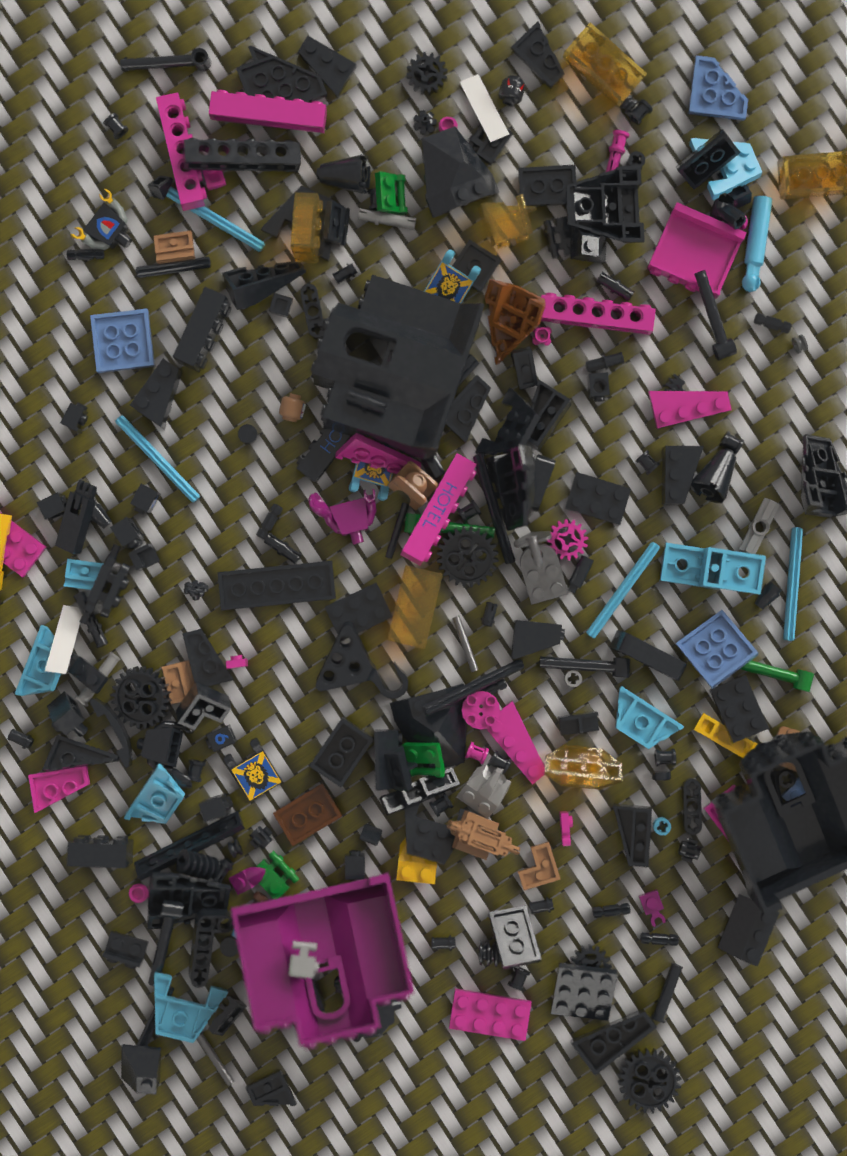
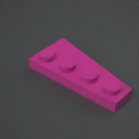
[648,391,732,428]
[335,433,421,474]
[486,701,547,785]

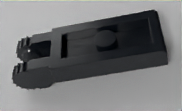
[67,651,109,694]

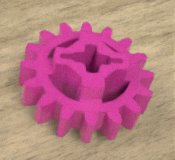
[546,519,589,561]

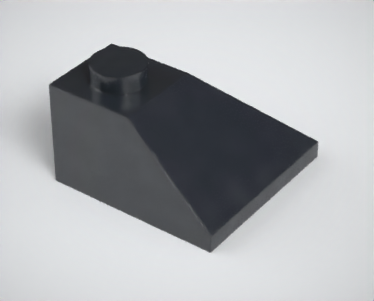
[570,226,606,264]
[121,1044,161,1094]

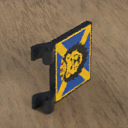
[224,738,283,802]

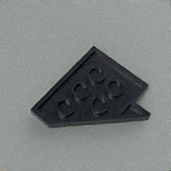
[236,45,328,103]

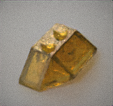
[544,745,623,790]

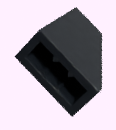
[511,620,565,659]

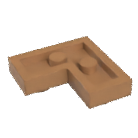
[518,841,560,891]

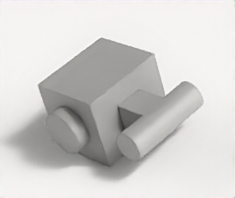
[289,941,319,978]

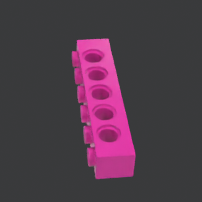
[156,92,207,211]
[541,293,656,335]

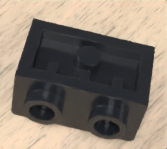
[102,931,149,969]

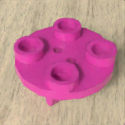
[462,691,500,730]

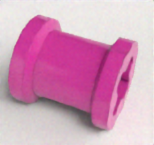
[465,742,489,765]

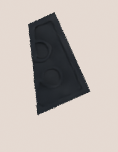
[511,21,565,89]

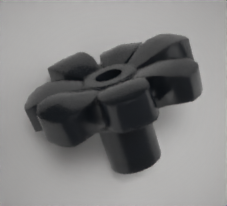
[413,110,437,135]
[184,580,208,601]

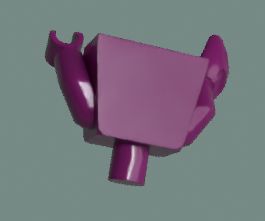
[308,489,376,545]

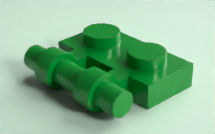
[256,850,300,899]

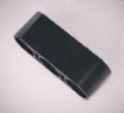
[531,454,556,512]

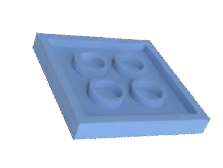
[90,309,155,373]
[676,610,759,689]

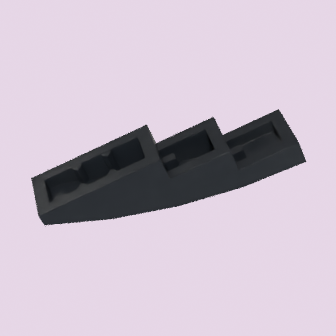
[379,767,460,816]

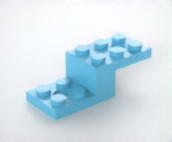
[660,543,766,595]

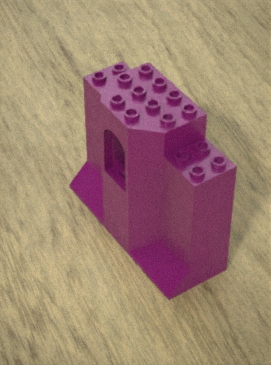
[231,873,414,1049]

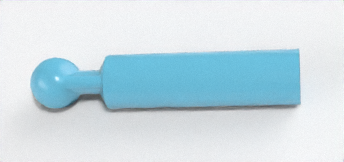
[742,196,773,292]

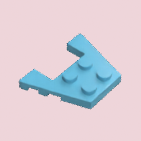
[689,138,762,200]
[154,972,228,1043]

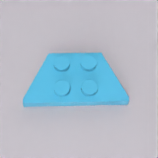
[15,625,61,696]
[615,686,684,749]
[124,764,185,824]

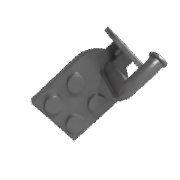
[513,531,568,605]

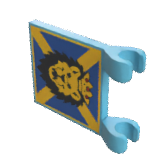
[424,249,481,303]
[349,451,398,501]

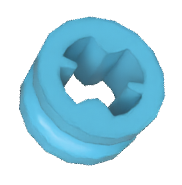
[653,817,671,836]

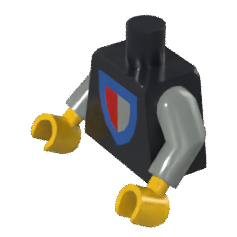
[70,189,132,250]

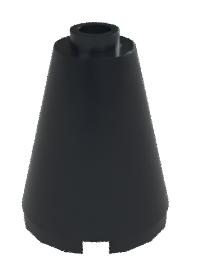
[316,154,371,194]
[690,448,736,503]

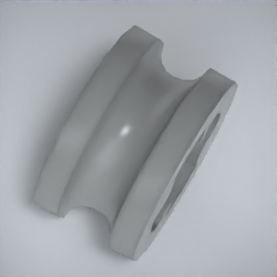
[564,670,582,687]

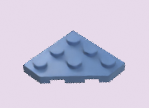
[688,56,748,121]

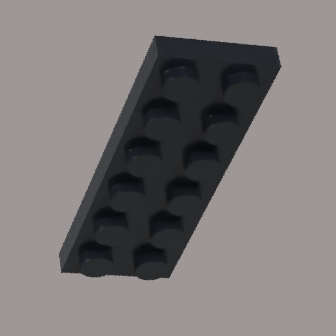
[217,561,336,610]

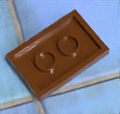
[273,783,343,846]

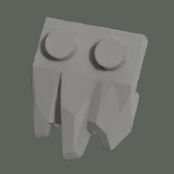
[456,764,511,819]

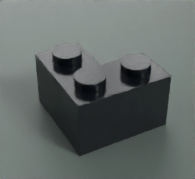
[176,682,231,730]

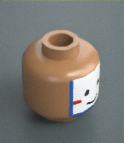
[279,393,306,423]

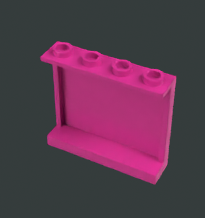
[647,202,747,299]

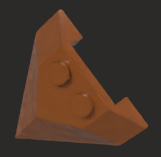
[485,279,545,365]

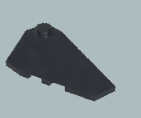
[222,261,306,310]

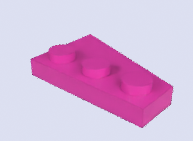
[28,766,90,813]

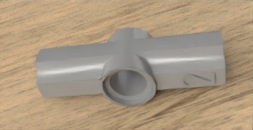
[739,498,780,554]

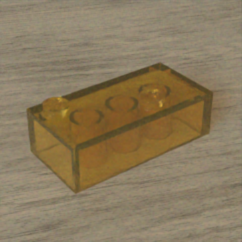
[563,22,647,108]
[777,151,847,200]
[387,565,443,649]

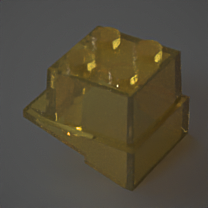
[478,194,537,249]

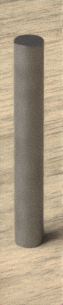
[452,616,479,672]
[197,1033,234,1086]

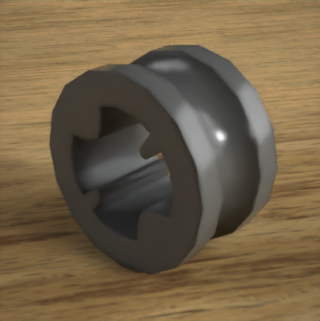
[792,334,808,354]

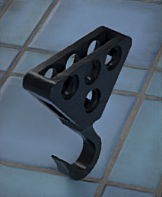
[316,621,408,699]

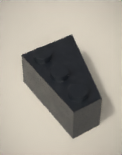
[526,379,571,451]
[662,446,704,505]
[613,803,652,868]

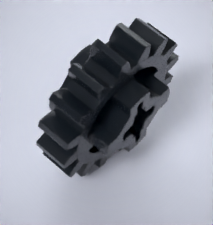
[406,52,448,95]
[570,944,612,969]

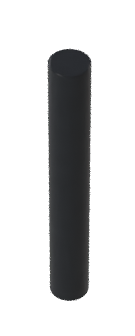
[385,502,409,559]

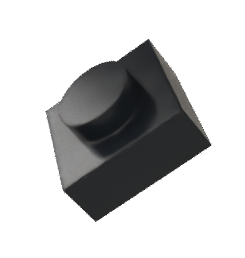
[269,293,293,318]

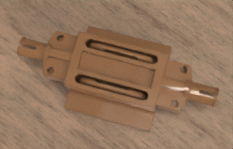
[447,811,520,860]

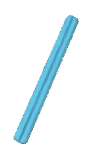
[166,186,265,252]
[115,415,200,503]
[783,527,803,641]
[586,542,660,638]

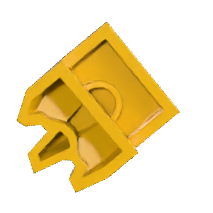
[396,837,437,884]

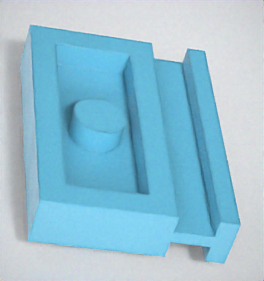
[64,559,104,590]

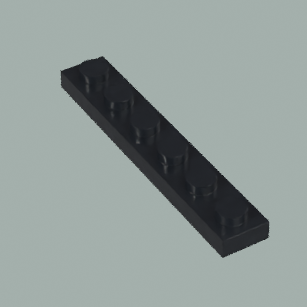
[134,811,245,881]

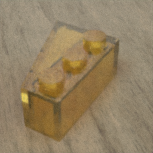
[290,192,323,263]

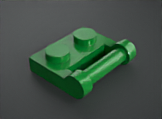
[375,171,408,215]
[402,742,445,778]

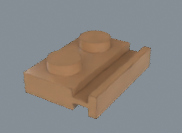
[154,230,195,264]
[161,660,194,704]

